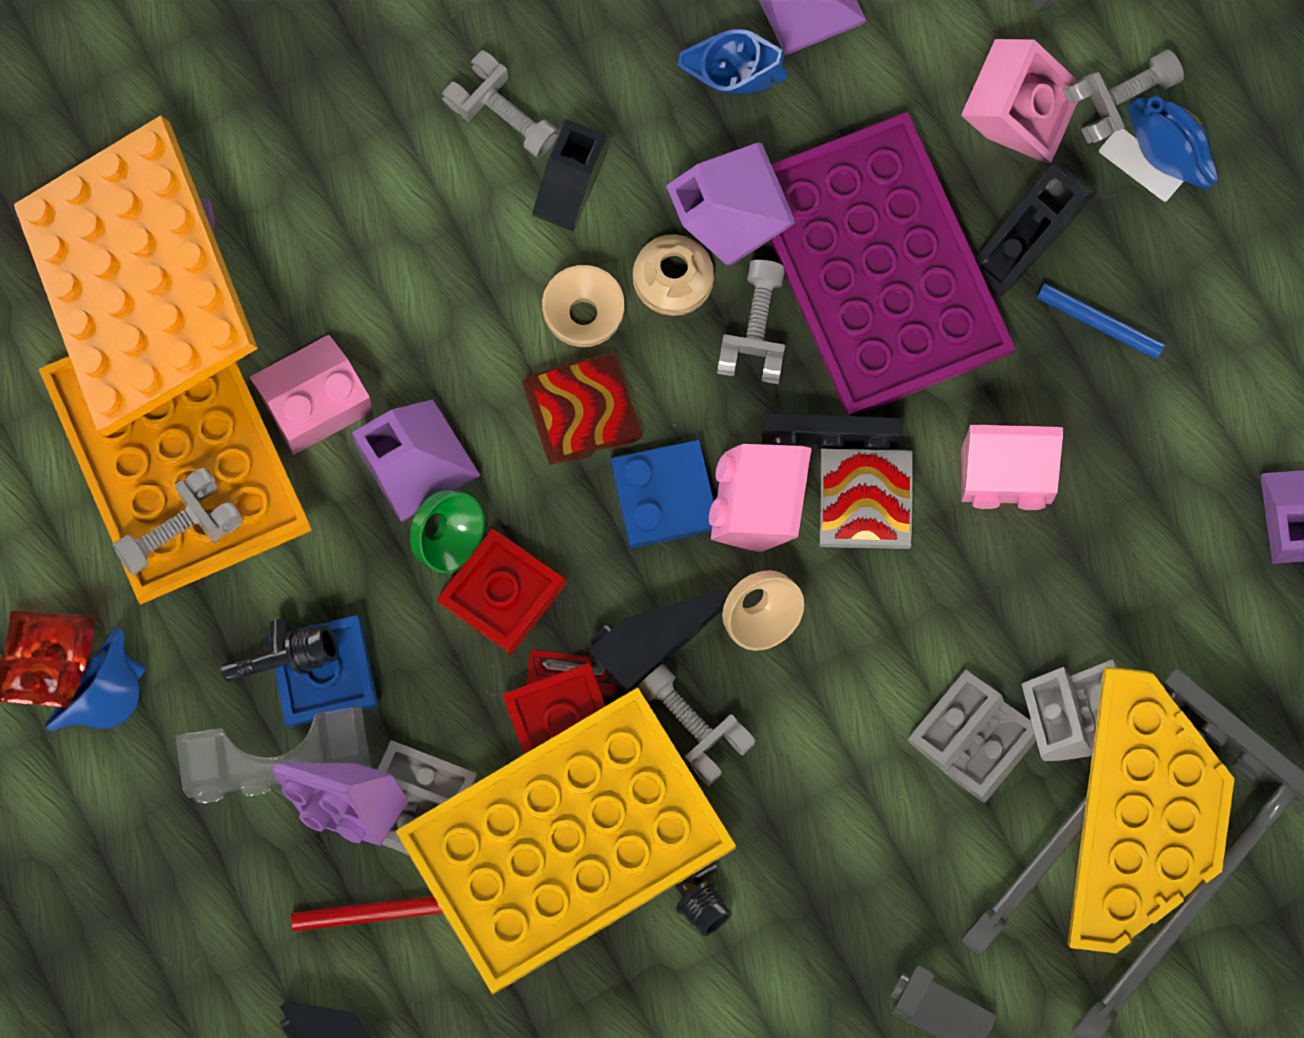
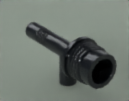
[221,619,339,681]
[675,861,732,937]

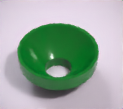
[410,490,485,574]

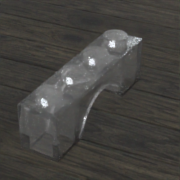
[175,706,372,803]

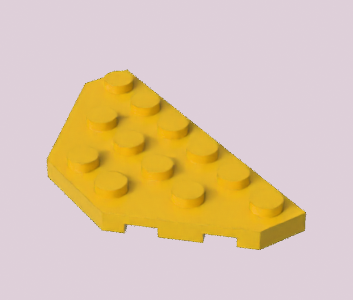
[1067,666,1234,953]

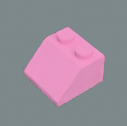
[961,39,1078,163]
[249,335,373,455]
[961,425,1063,510]
[709,444,811,552]

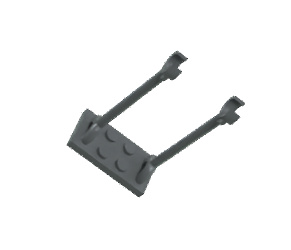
[962,668,1304,1038]

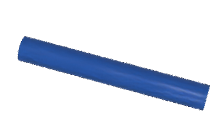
[1037,283,1165,360]

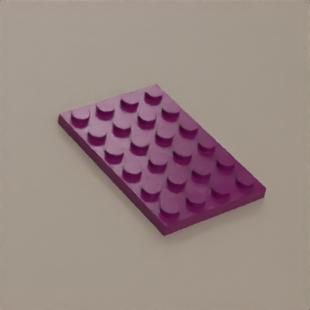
[769,112,1016,416]

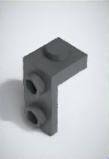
[890,965,996,1038]

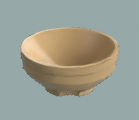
[633,234,714,316]
[542,265,624,347]
[722,570,805,651]

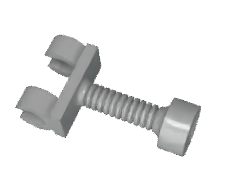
[441,50,560,159]
[1062,50,1184,144]
[717,260,785,384]
[112,468,243,576]
[637,664,756,787]

